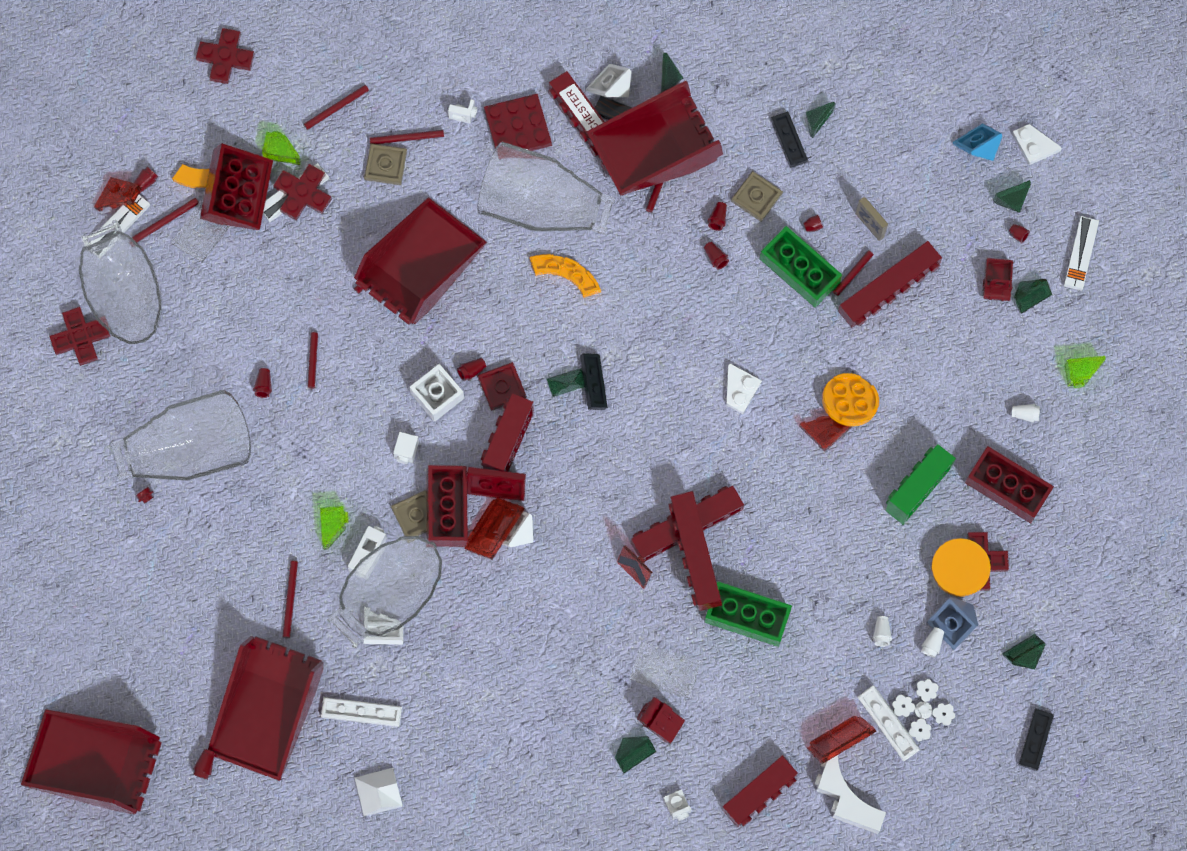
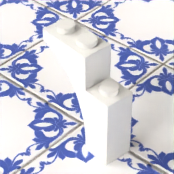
[814,751,886,834]

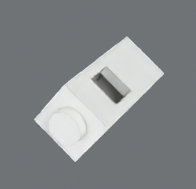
[348,526,387,579]

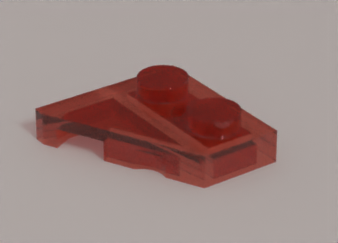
[94,177,142,212]
[799,416,852,452]

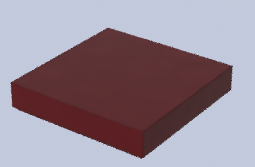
[477,362,527,411]

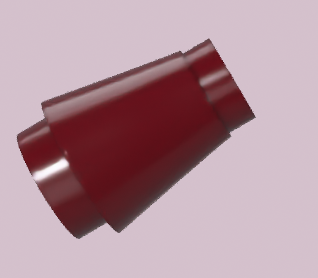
[131,166,158,194]
[707,202,727,231]
[704,241,729,270]
[457,358,486,381]
[253,368,272,398]
[193,749,215,780]

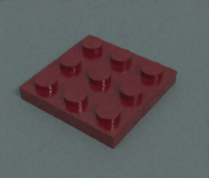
[484,93,552,159]

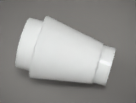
[1012,404,1040,423]
[873,616,892,647]
[921,627,945,658]

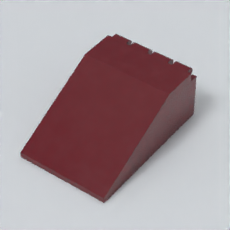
[586,81,723,196]
[354,197,487,325]
[208,636,324,781]
[21,709,162,815]

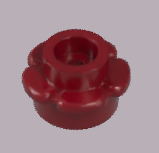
[136,487,154,504]

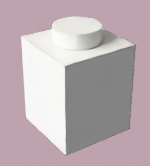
[393,432,419,464]

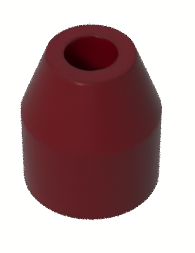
[803,214,823,232]
[1009,224,1030,243]

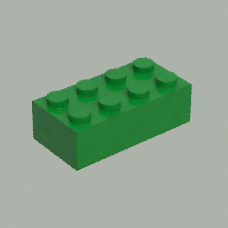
[760,226,842,308]
[885,444,956,525]
[704,581,792,647]

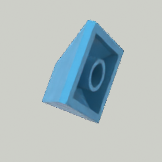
[953,123,1002,161]

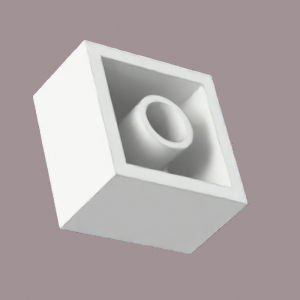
[409,364,464,422]

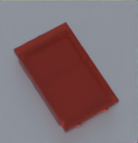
[464,498,525,560]
[807,716,876,764]

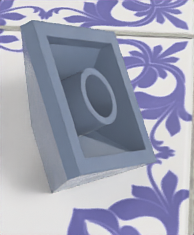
[927,597,979,650]

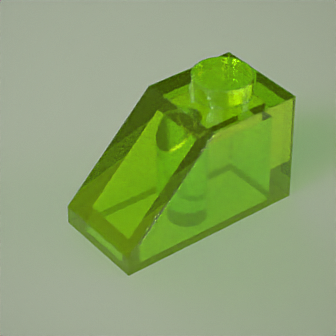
[262,131,301,165]
[1064,356,1106,388]
[320,506,349,550]

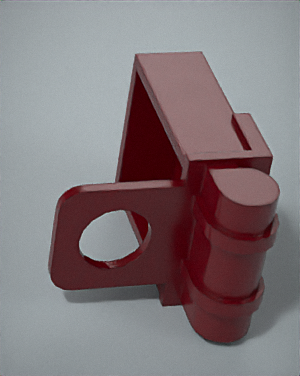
[982,258,1013,302]
[637,697,685,744]

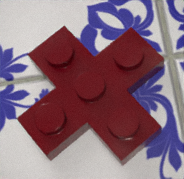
[196,28,255,84]
[274,164,332,221]
[49,307,111,366]
[967,532,1009,591]

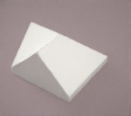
[585,64,631,97]
[487,507,533,547]
[355,768,403,816]

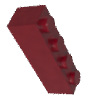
[722,755,798,828]

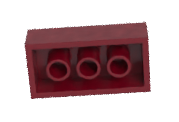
[481,393,534,472]
[965,446,1054,524]
[426,465,468,547]

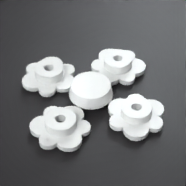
[892,679,955,741]

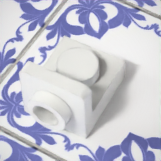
[448,99,477,124]
[663,789,692,821]

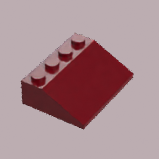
[200,143,273,230]

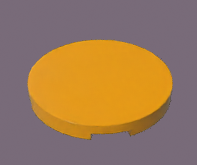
[822,373,879,426]
[931,538,991,597]

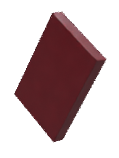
[467,467,526,501]

